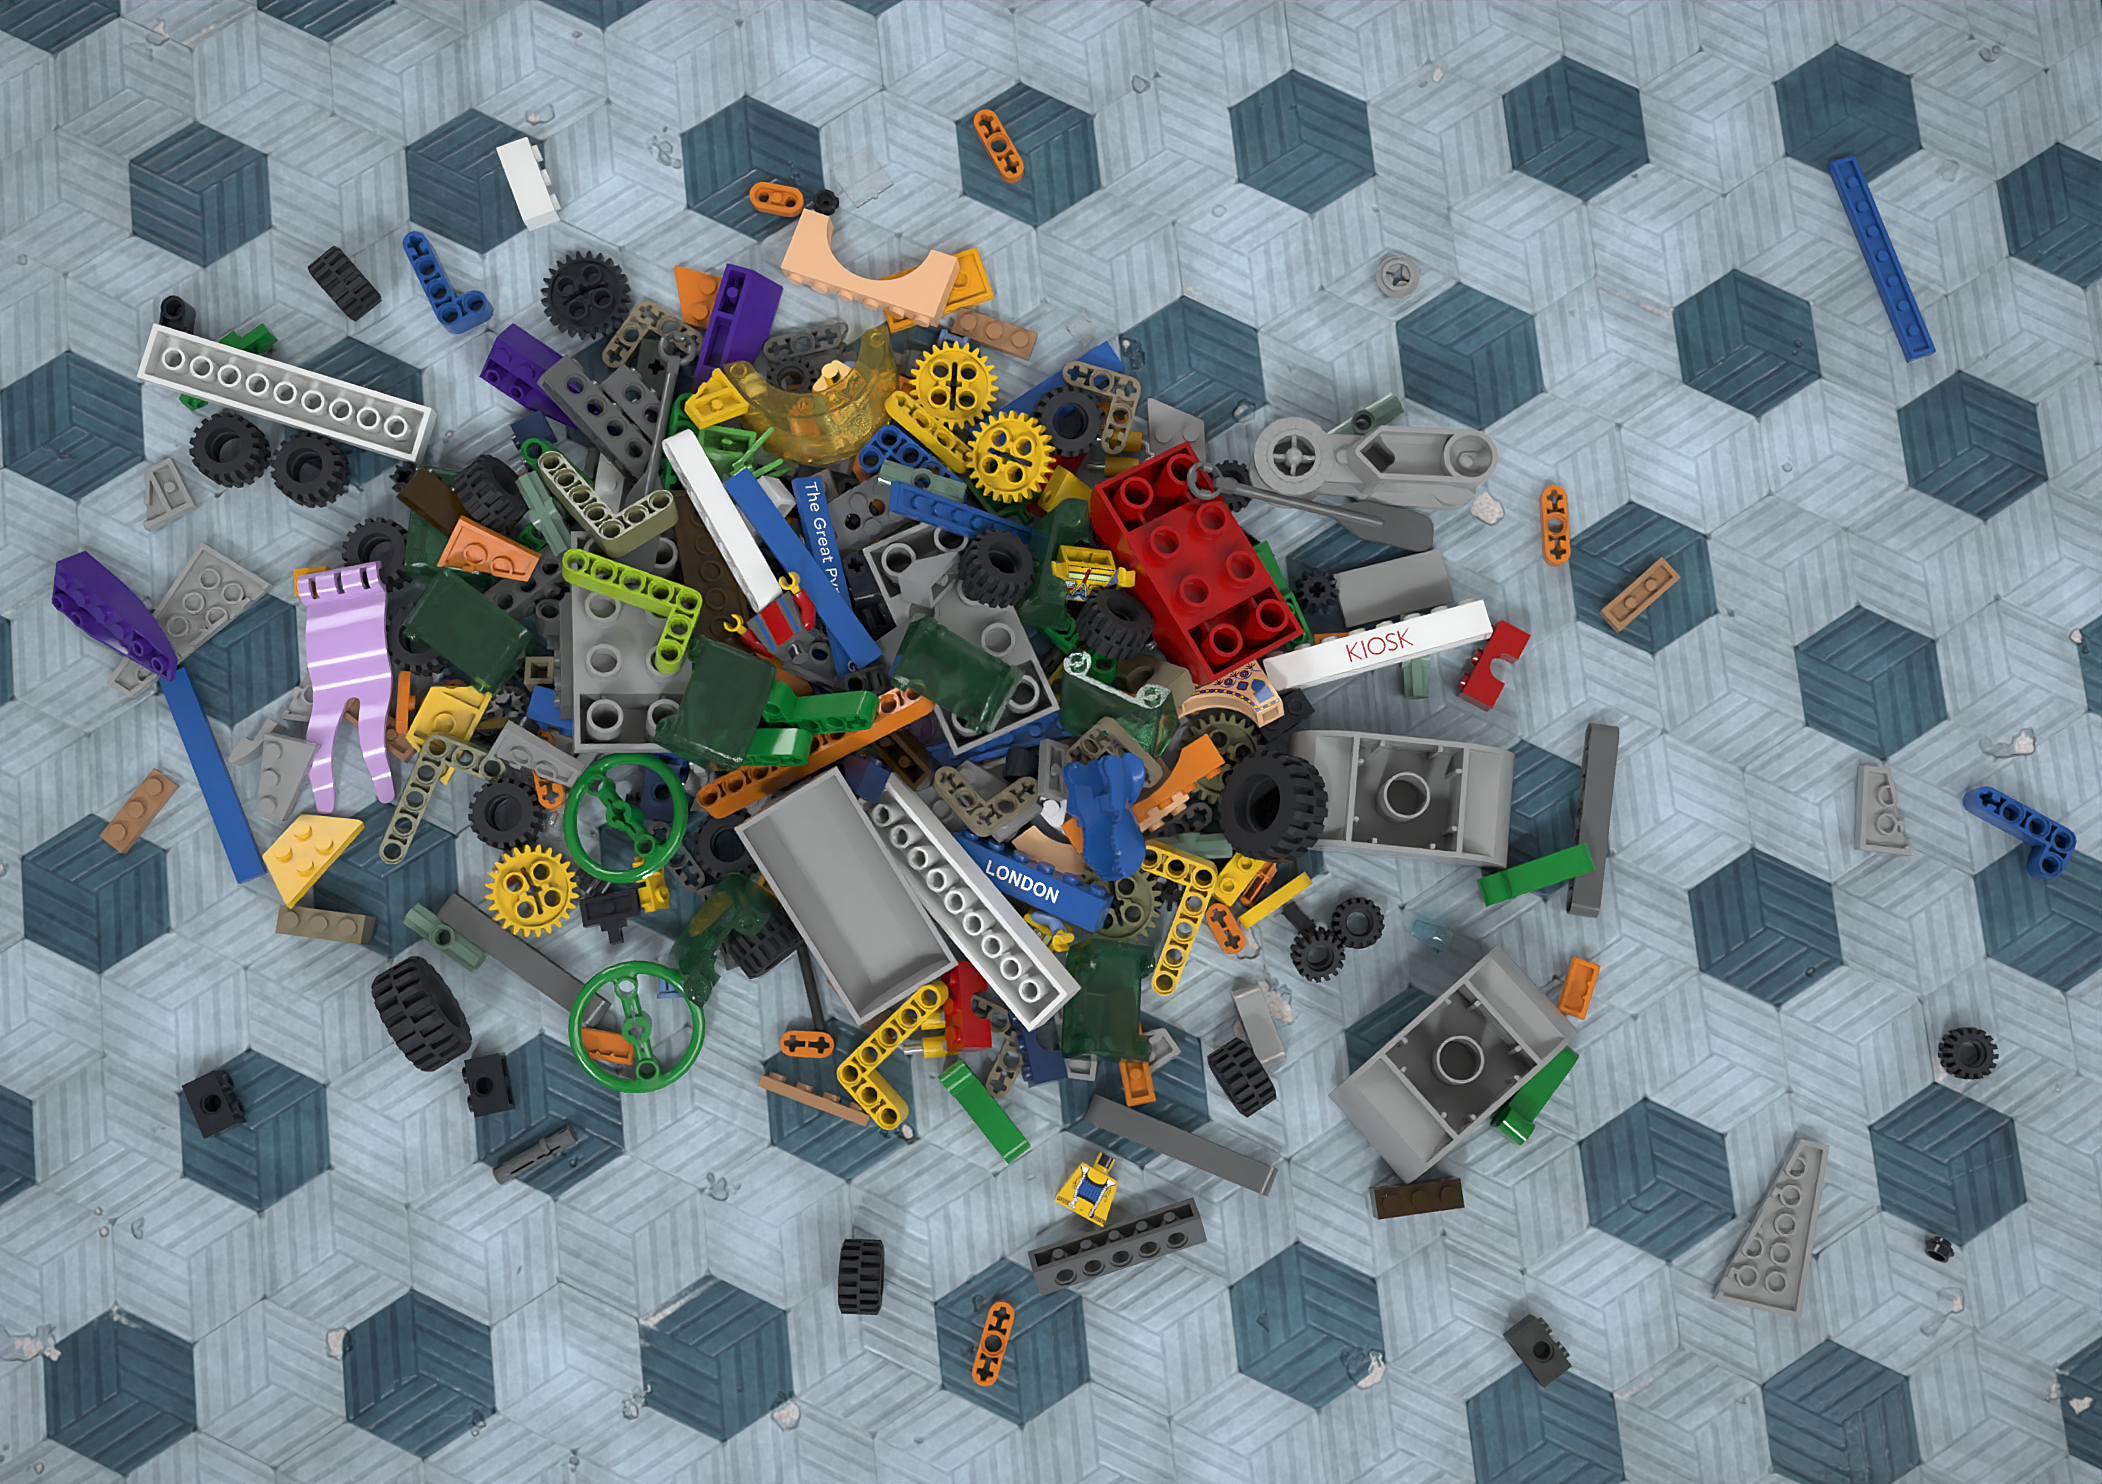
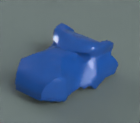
[1061,752,1147,881]

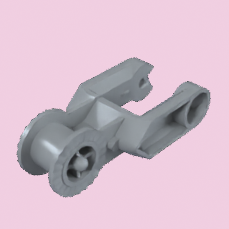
[1249,417,1498,511]

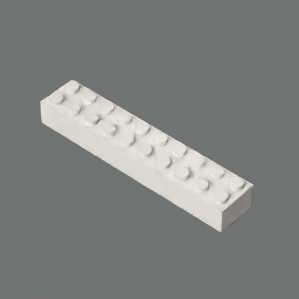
[137,323,437,466]
[858,772,1081,1032]

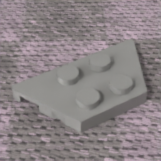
[1147,398,1206,462]

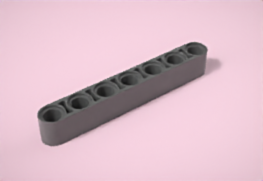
[1566,723,1620,918]
[436,892,612,1028]
[1083,1093,1278,1197]

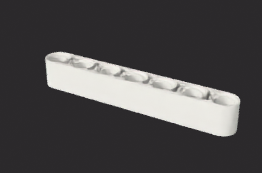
[662,429,783,614]

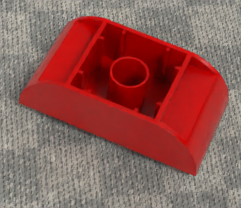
[1090,440,1305,686]

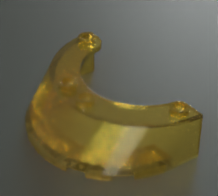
[723,324,900,465]

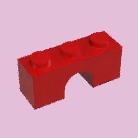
[1457,619,1531,712]
[941,961,992,1052]

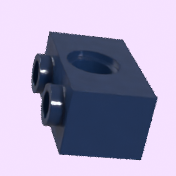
[640,764,688,824]

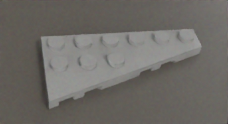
[107,542,275,699]
[1711,1139,1830,1319]

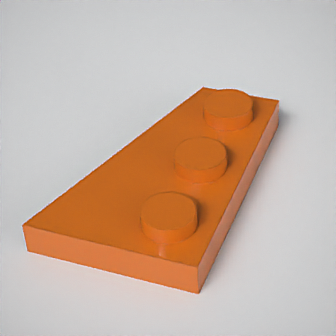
[437,515,541,582]

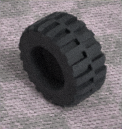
[1218,750,1328,864]
[371,956,472,1072]

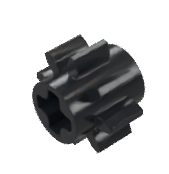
[389,462,420,493]
[575,861,612,897]

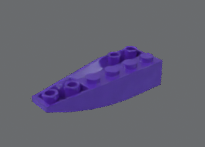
[691,263,784,394]
[479,323,632,449]
[52,551,178,682]

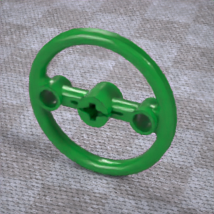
[563,753,688,884]
[568,960,705,1094]

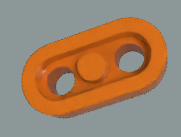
[749,182,805,217]

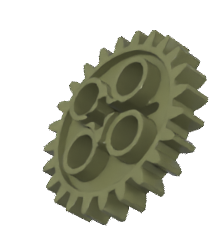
[1176,713,1266,804]
[1077,866,1162,948]

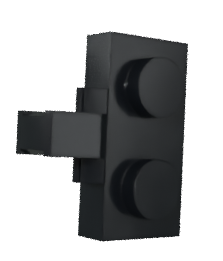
[579,888,642,945]

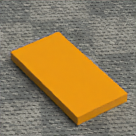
[877,247,994,333]

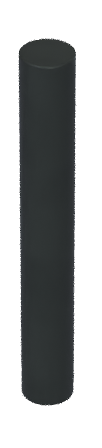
[796,945,827,1031]

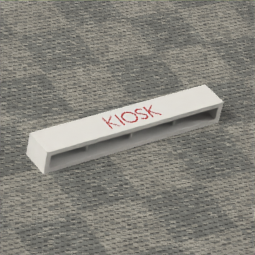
[1262,598,1493,695]

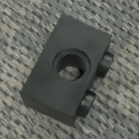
[1502,1314,1572,1388]

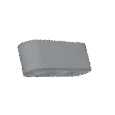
[1230,983,1287,1069]

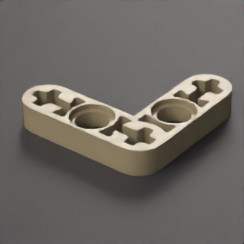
[602,300,704,372]
[1062,361,1141,457]
[1066,717,1163,788]
[933,766,1039,837]
[971,995,1037,1098]

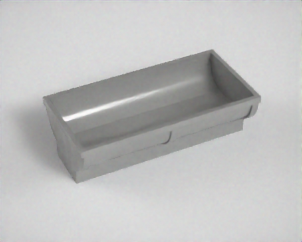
[734,766,958,1026]

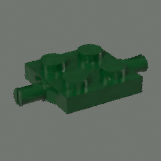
[963,453,1041,526]

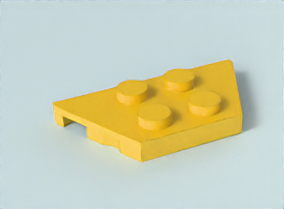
[405,685,496,785]
[262,814,365,909]

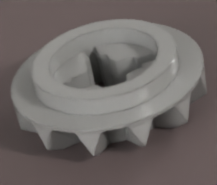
[1375,256,1420,299]
[485,686,530,719]

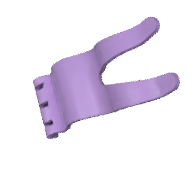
[297,561,396,815]

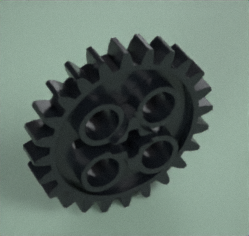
[540,251,632,340]

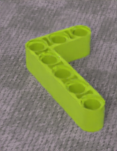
[562,548,702,674]

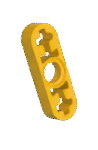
[1238,872,1313,929]

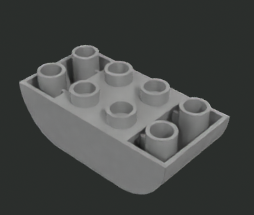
[862,504,1060,756]
[570,531,695,753]
[1287,730,1515,869]
[1328,944,1578,1184]

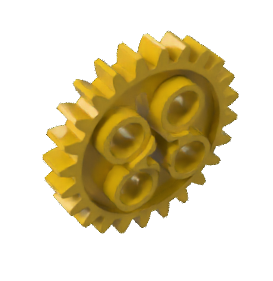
[909,341,999,432]
[966,411,1056,503]
[483,845,579,937]

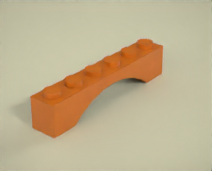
[1060,733,1225,855]

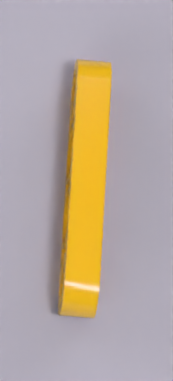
[884,391,973,474]

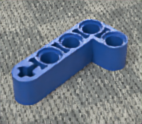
[402,231,494,335]
[858,425,967,504]
[1963,786,2077,880]

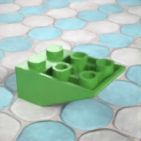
[697,425,757,506]

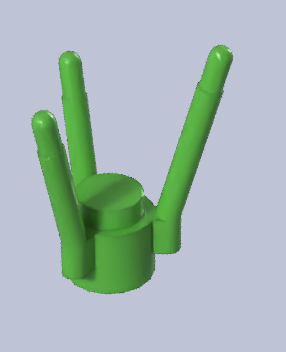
[729,426,791,480]

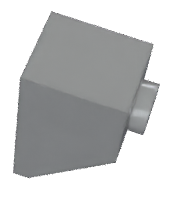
[898,552,960,608]

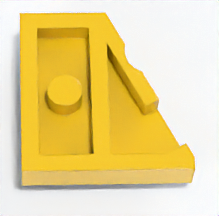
[684,368,749,430]

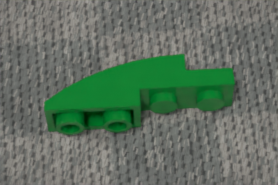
[179,323,278,411]
[1252,540,1315,653]

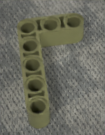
[538,451,679,558]
[379,730,505,864]

